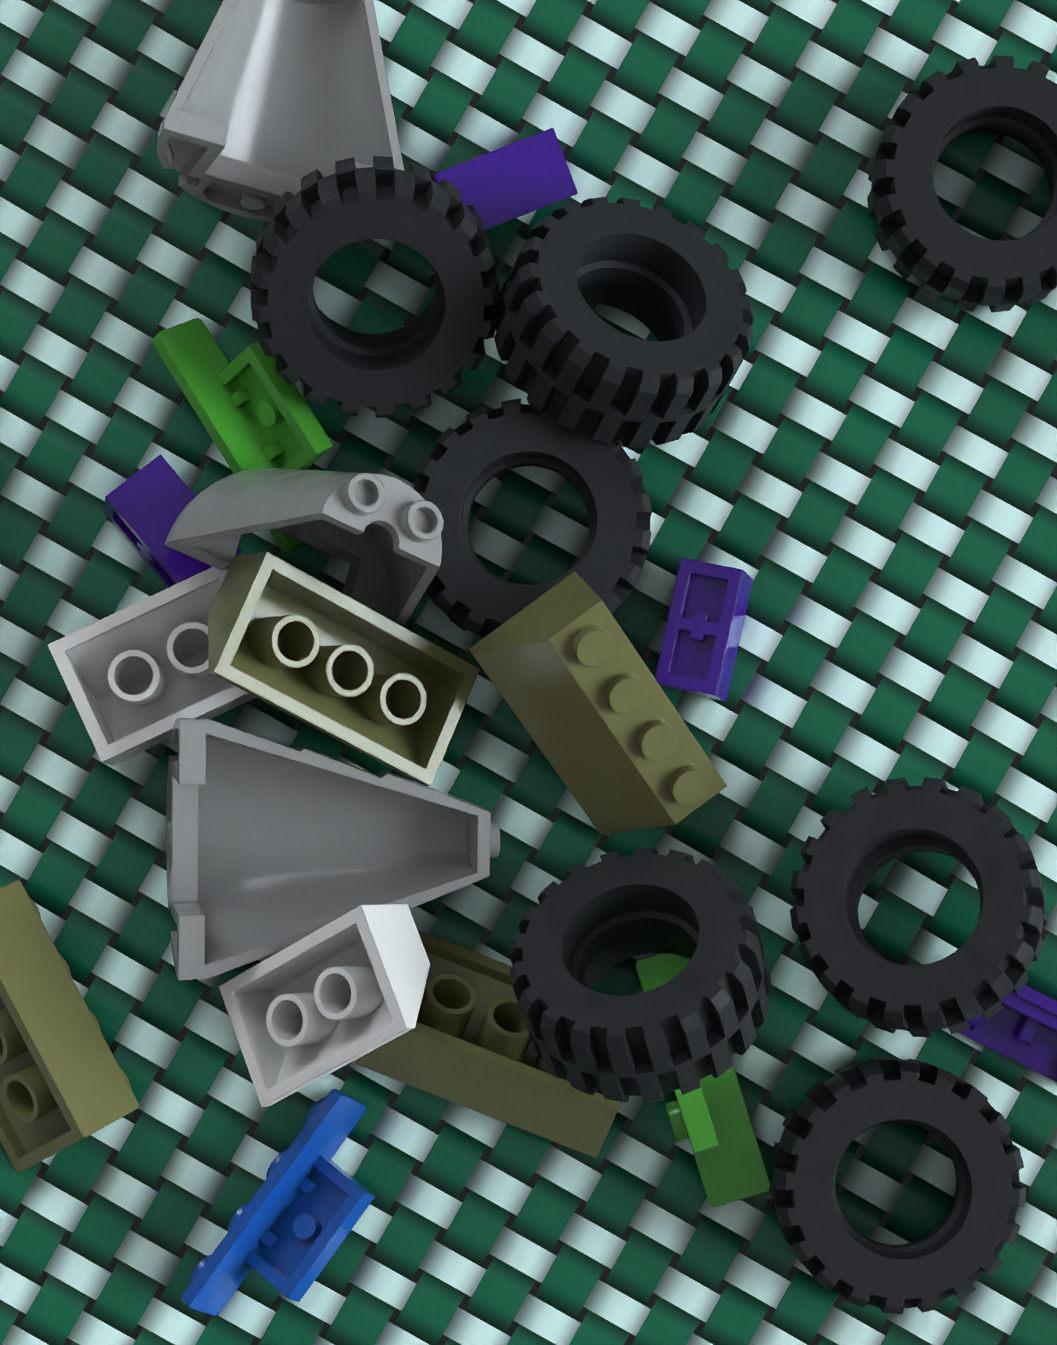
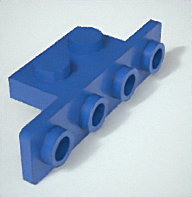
[181,1089,375,1316]

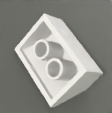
[48,567,257,766]
[219,904,430,1107]

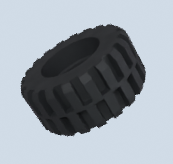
[867,55,1057,313]
[251,156,500,418]
[494,197,754,448]
[413,398,652,639]
[790,777,1047,1037]
[509,847,771,1103]
[769,1057,1026,1314]

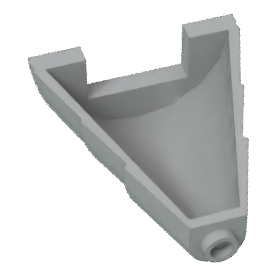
[166,718,500,980]

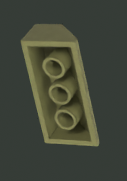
[208,551,480,786]
[469,571,727,835]
[0,879,140,1174]
[356,929,621,1158]

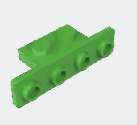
[152,318,333,552]
[635,953,771,1207]

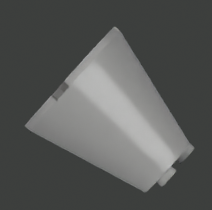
[157,0,404,222]
[164,468,444,627]

